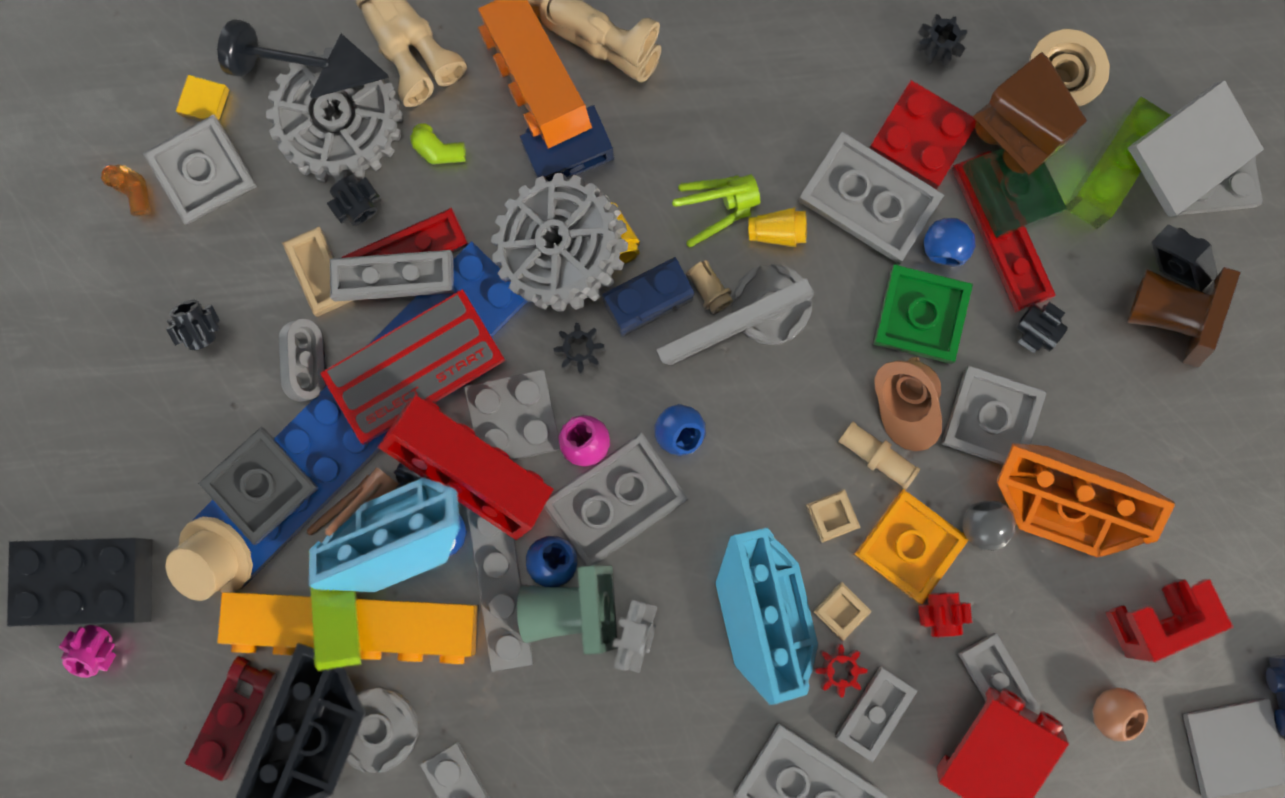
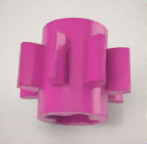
[59,625,116,678]

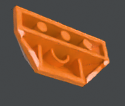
[997,443,1175,558]

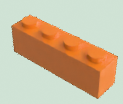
[477,0,592,149]

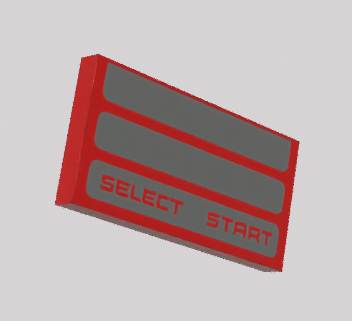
[320,289,506,445]

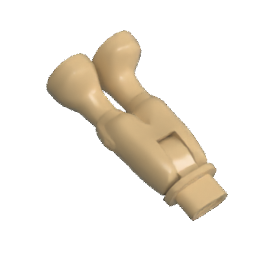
[355,0,467,107]
[528,0,661,82]

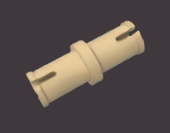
[838,421,921,490]

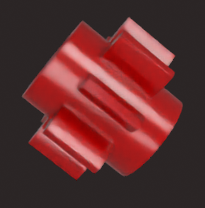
[918,592,973,637]
[813,644,868,698]

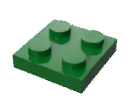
[873,264,973,364]

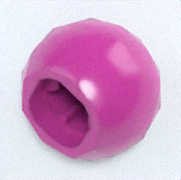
[558,415,610,467]

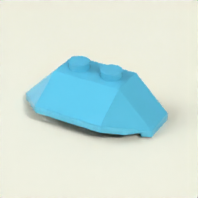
[309,477,459,592]
[716,528,818,705]

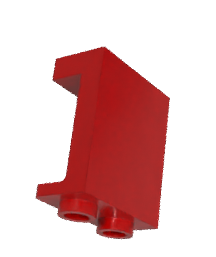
[936,687,1069,798]

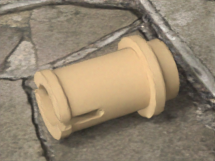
[686,260,733,314]

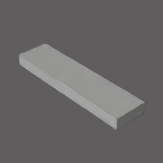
[657,278,814,365]

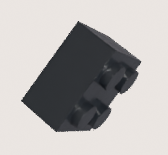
[1151,224,1218,292]

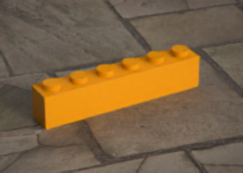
[217,592,479,664]

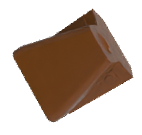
[973,52,1087,176]

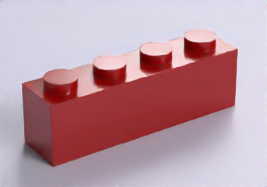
[378,395,554,540]

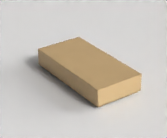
[282,227,353,317]

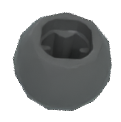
[962,501,1016,551]

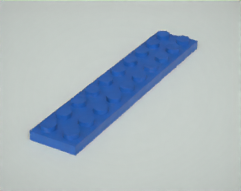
[181,241,528,589]

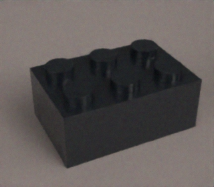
[7,538,153,627]

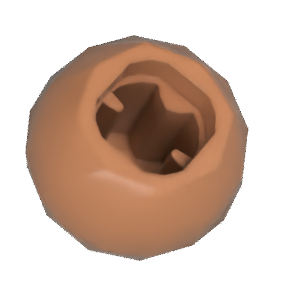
[1092,688,1148,742]

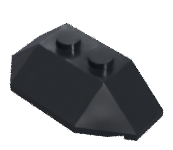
[236,643,366,798]

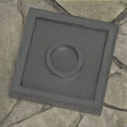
[198,427,319,545]

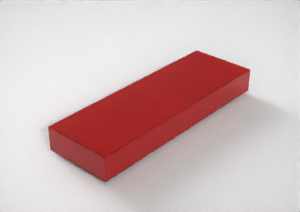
[342,208,468,258]

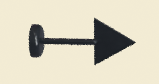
[217,19,389,98]

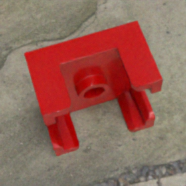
[1105,579,1233,662]

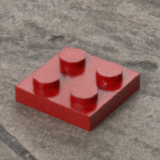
[869,80,976,190]

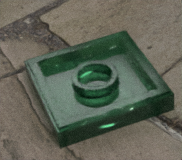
[962,149,1067,238]

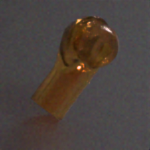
[101,164,151,216]

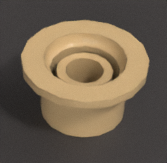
[1029,29,1110,107]
[165,517,253,601]

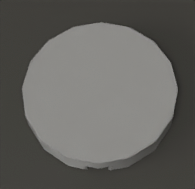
[732,264,812,345]
[347,687,419,773]

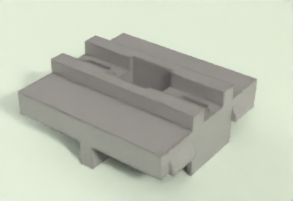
[613,600,657,673]

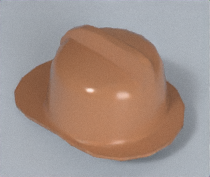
[874,357,942,452]

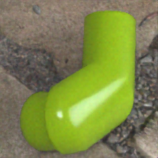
[410,123,466,164]

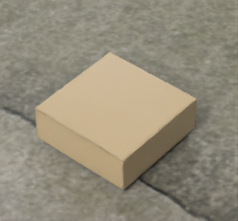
[805,489,860,543]
[812,582,872,641]

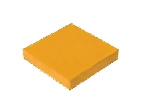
[853,489,968,605]

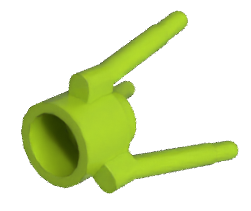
[672,174,761,247]

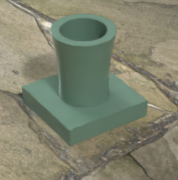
[517,566,618,655]

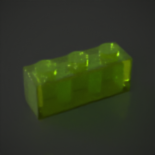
[1063,96,1171,229]

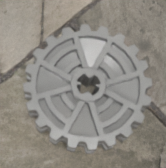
[266,47,403,183]
[491,173,628,312]

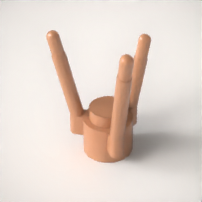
[307,467,398,536]

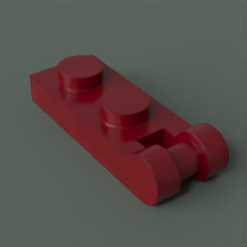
[184,656,277,782]

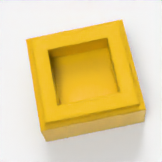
[175,75,229,122]

